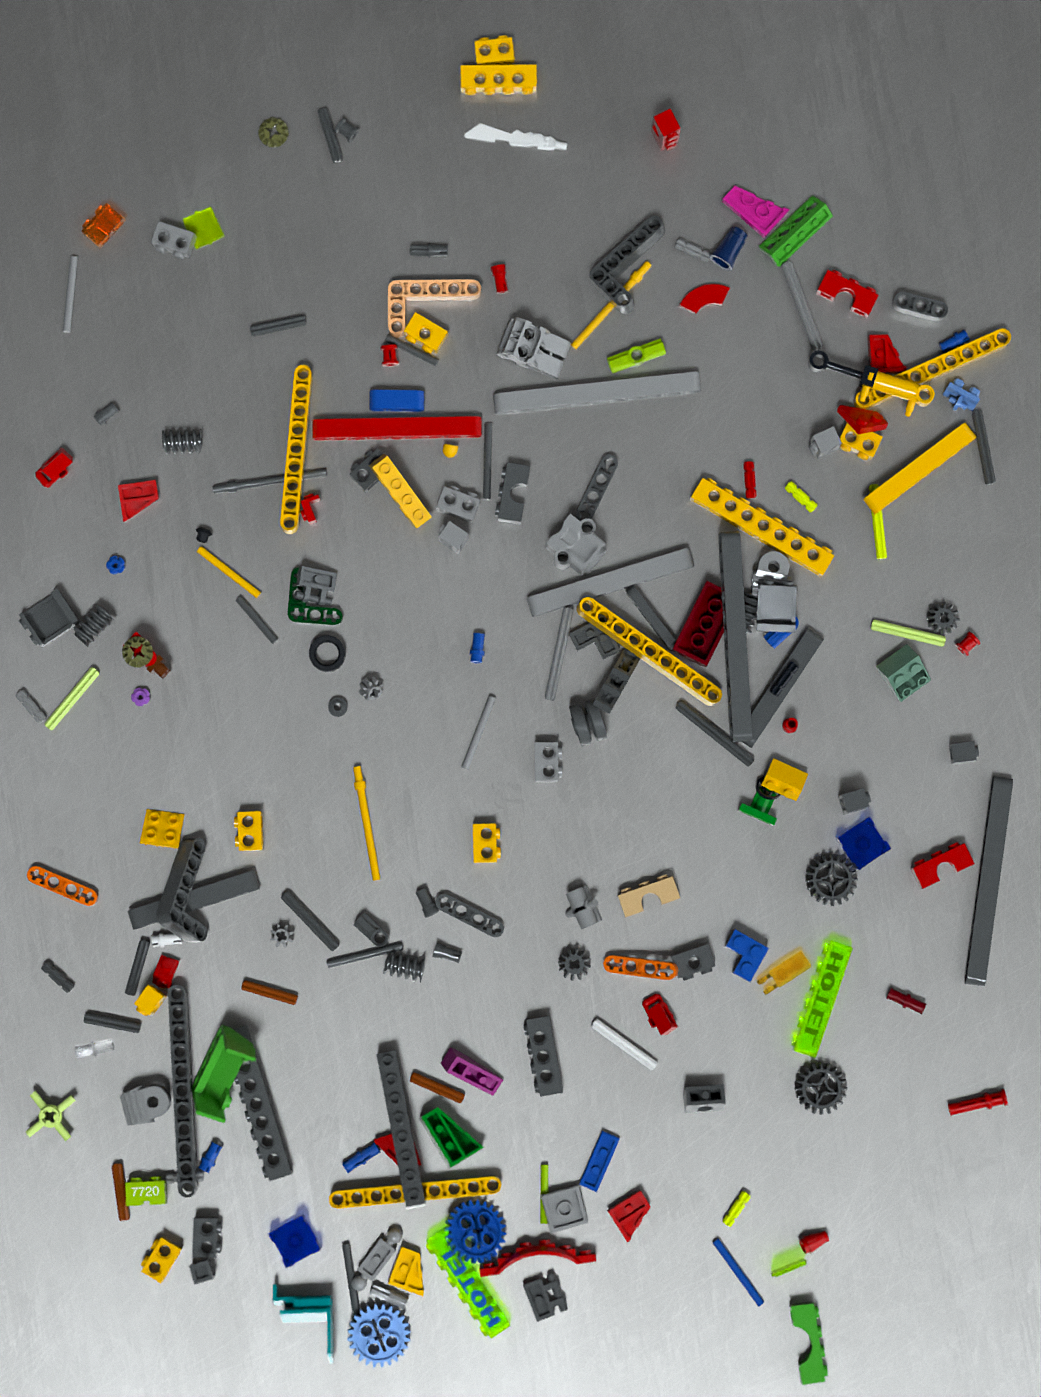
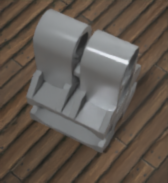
[496,317,571,379]

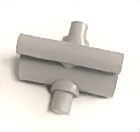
[566,885,602,930]

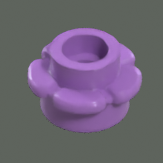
[131,687,150,706]

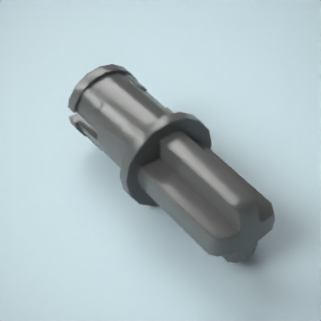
[410,243,448,258]

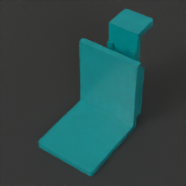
[273,1284,334,1364]

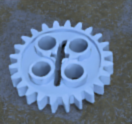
[347,1303,410,1367]

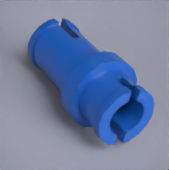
[939,330,970,354]
[469,633,485,664]
[198,1142,223,1173]

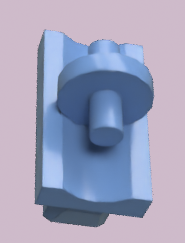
[943,378,980,411]

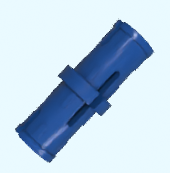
[342,1142,381,1173]

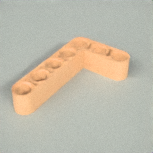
[388,279,481,338]

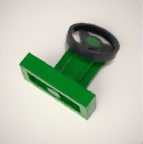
[738,776,781,826]

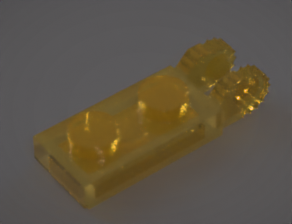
[756,951,812,995]

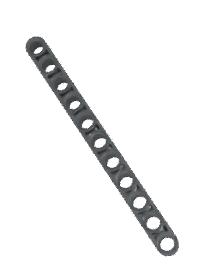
[718,531,752,742]
[964,776,1013,987]
[168,985,197,1198]

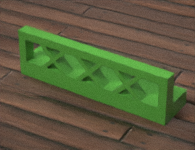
[758,195,833,267]

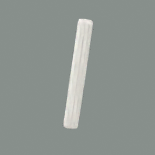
[591,1019,657,1070]

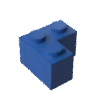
[725,929,769,982]

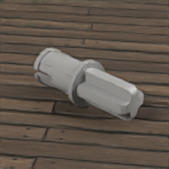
[370,1284,409,1309]

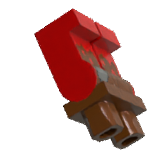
[123,632,171,679]

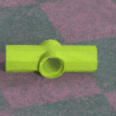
[607,338,666,374]

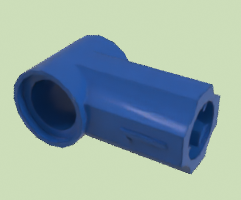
[763,617,799,649]

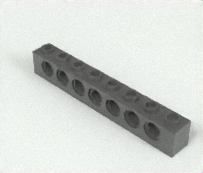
[233,1025,293,1181]
[376,1050,426,1210]

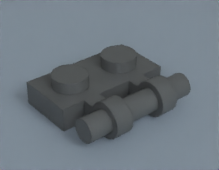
[294,566,337,606]
[523,1273,568,1322]

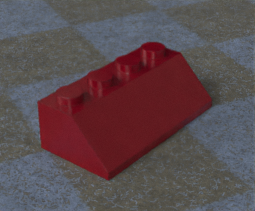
[673,581,724,668]

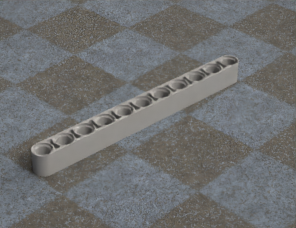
[493,372,701,415]

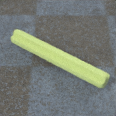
[871,619,946,647]
[44,667,99,730]

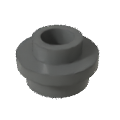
[328,698,347,717]

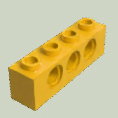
[461,65,537,95]
[368,454,432,529]

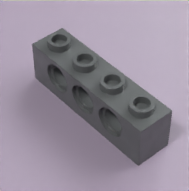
[523,1016,563,1097]

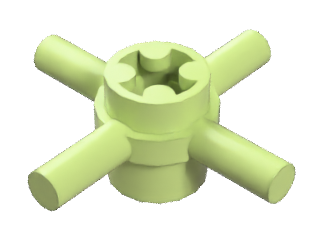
[25,1091,76,1141]

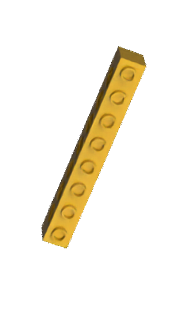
[690,478,834,577]

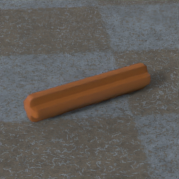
[241,980,298,1005]
[410,1072,465,1103]
[111,1163,130,1221]

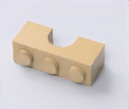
[618,874,680,918]

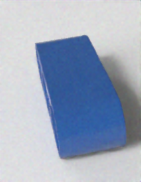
[369,390,425,412]

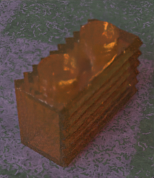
[81,203,125,249]

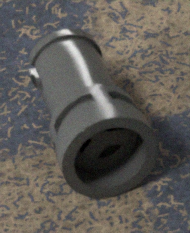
[416,888,439,918]
[432,943,462,963]

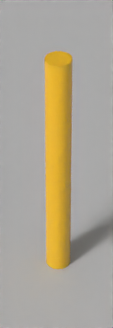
[197,546,261,598]

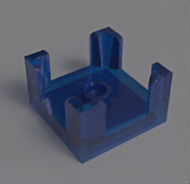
[836,817,891,871]
[268,1214,322,1269]

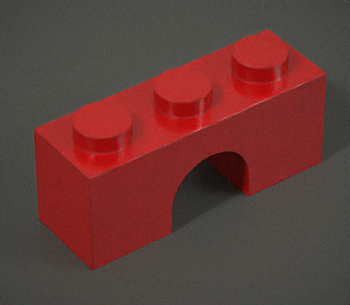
[651,108,681,151]
[816,270,879,318]
[911,842,975,889]

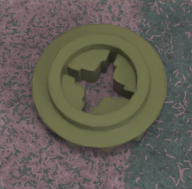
[258,117,289,148]
[122,636,153,667]

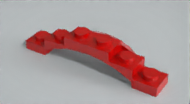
[479,1239,596,1277]

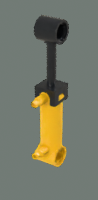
[808,350,935,417]

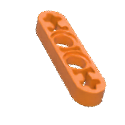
[27,866,98,906]
[603,955,678,980]

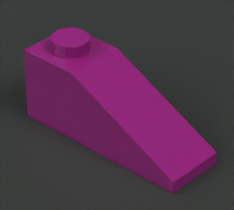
[441,1047,503,1096]

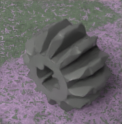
[926,602,960,635]
[558,948,591,981]

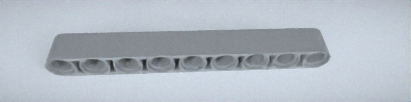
[527,548,694,617]

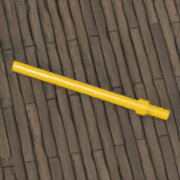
[571,261,652,350]
[353,766,380,881]

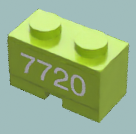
[125,1176,167,1206]

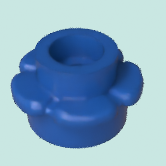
[106,556,125,575]

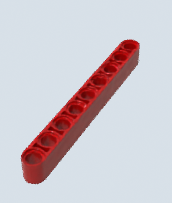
[312,416,482,441]

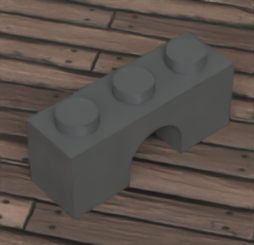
[495,462,530,525]

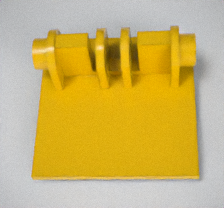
[140,809,185,849]

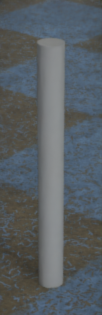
[63,256,78,332]
[462,696,496,770]

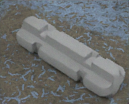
[675,238,711,262]
[16,690,46,723]
[165,1171,204,1184]

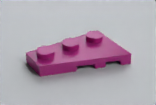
[722,186,789,238]

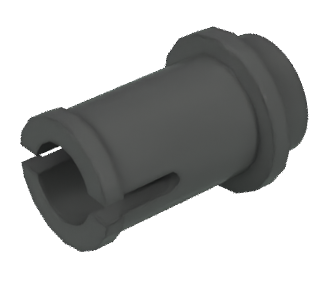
[94,402,119,425]

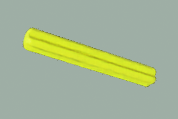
[869,484,887,559]

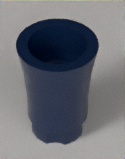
[709,227,748,270]

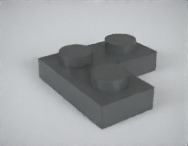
[569,617,620,660]

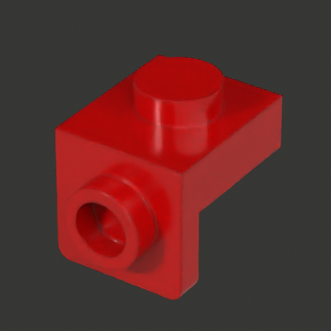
[300,493,321,525]
[152,955,179,989]

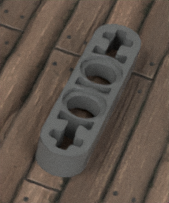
[576,454,618,521]
[625,586,676,650]
[435,894,504,937]

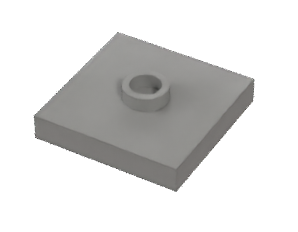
[540,1185,588,1233]

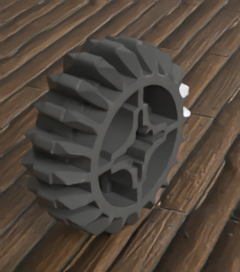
[805,854,858,906]
[795,1062,847,1115]

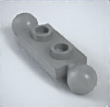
[351,1228,402,1291]

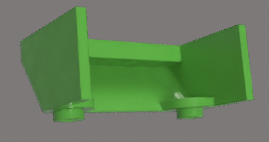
[192,1025,256,1123]

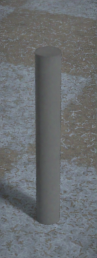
[385,334,439,366]
[236,596,278,644]

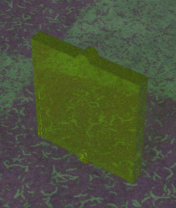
[183,207,225,250]
[771,1258,807,1278]

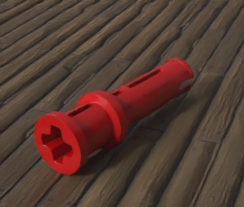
[948,1088,1008,1116]

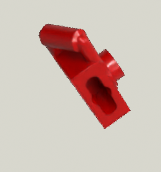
[35,447,73,488]
[642,994,678,1035]

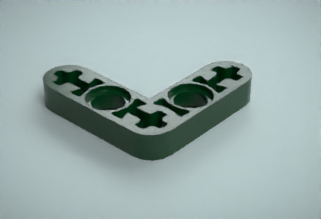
[287,567,343,626]

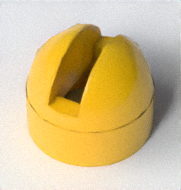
[443,444,458,458]

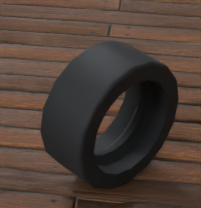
[309,635,346,672]

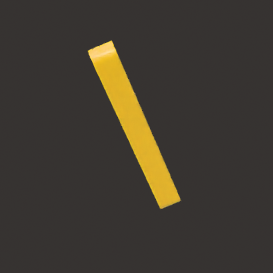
[854,328,1011,410]
[280,365,312,534]
[577,597,722,706]
[329,1176,502,1209]

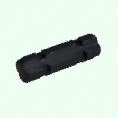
[770,662,799,696]

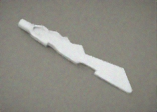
[464,123,568,150]

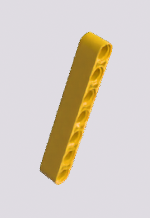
[863,423,977,515]

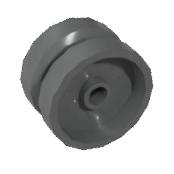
[569,698,608,746]

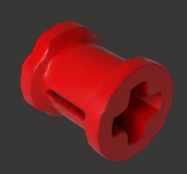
[380,345,399,367]
[955,631,981,657]

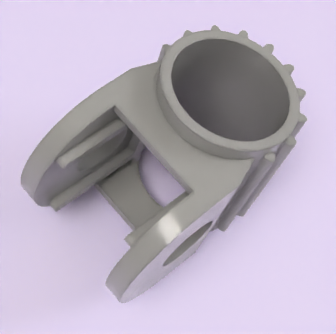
[751,551,791,597]
[119,1084,171,1125]

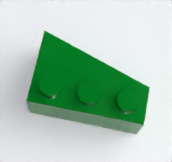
[419,1107,484,1168]

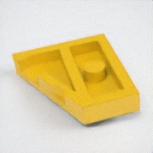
[387,1246,424,1296]

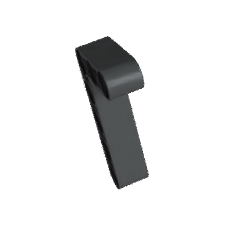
[589,216,665,314]
[156,838,208,942]

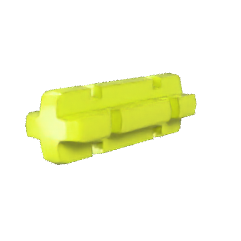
[785,481,817,512]
[722,1191,751,1227]

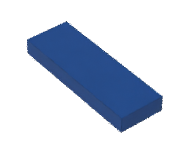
[579,1131,620,1192]

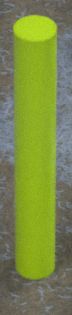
[540,1165,548,1224]

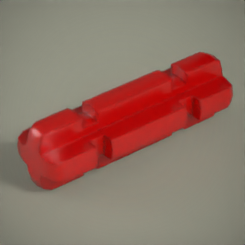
[743,461,757,499]

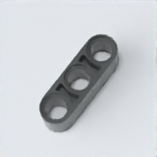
[892,292,948,322]

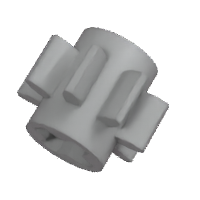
[358,676,383,701]
[270,924,294,948]

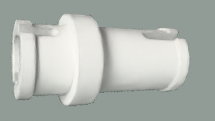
[151,933,182,948]

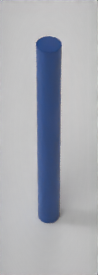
[713,1238,764,1307]

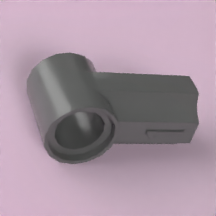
[353,913,390,947]

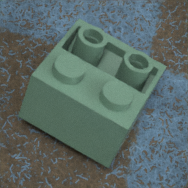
[876,644,931,702]

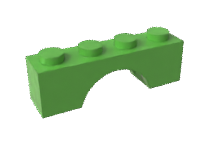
[789,1302,828,1385]

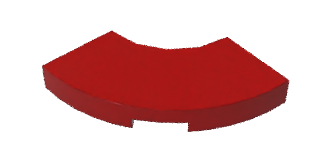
[679,284,730,314]

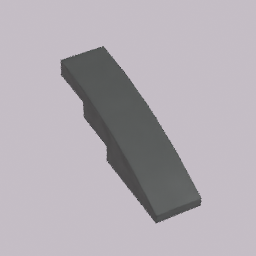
[593,648,640,714]

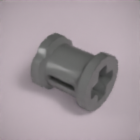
[334,118,359,142]

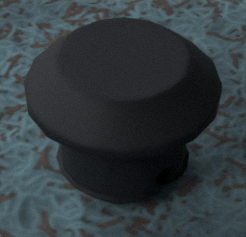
[196,527,212,543]

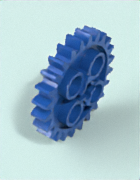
[444,1200,507,1264]

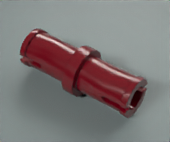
[886,988,927,1015]

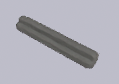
[318,108,342,163]
[250,315,306,336]
[125,939,150,996]
[84,1013,141,1033]

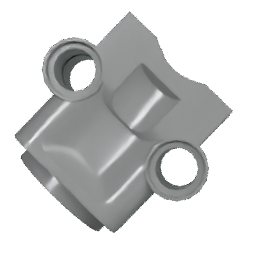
[546,514,607,576]

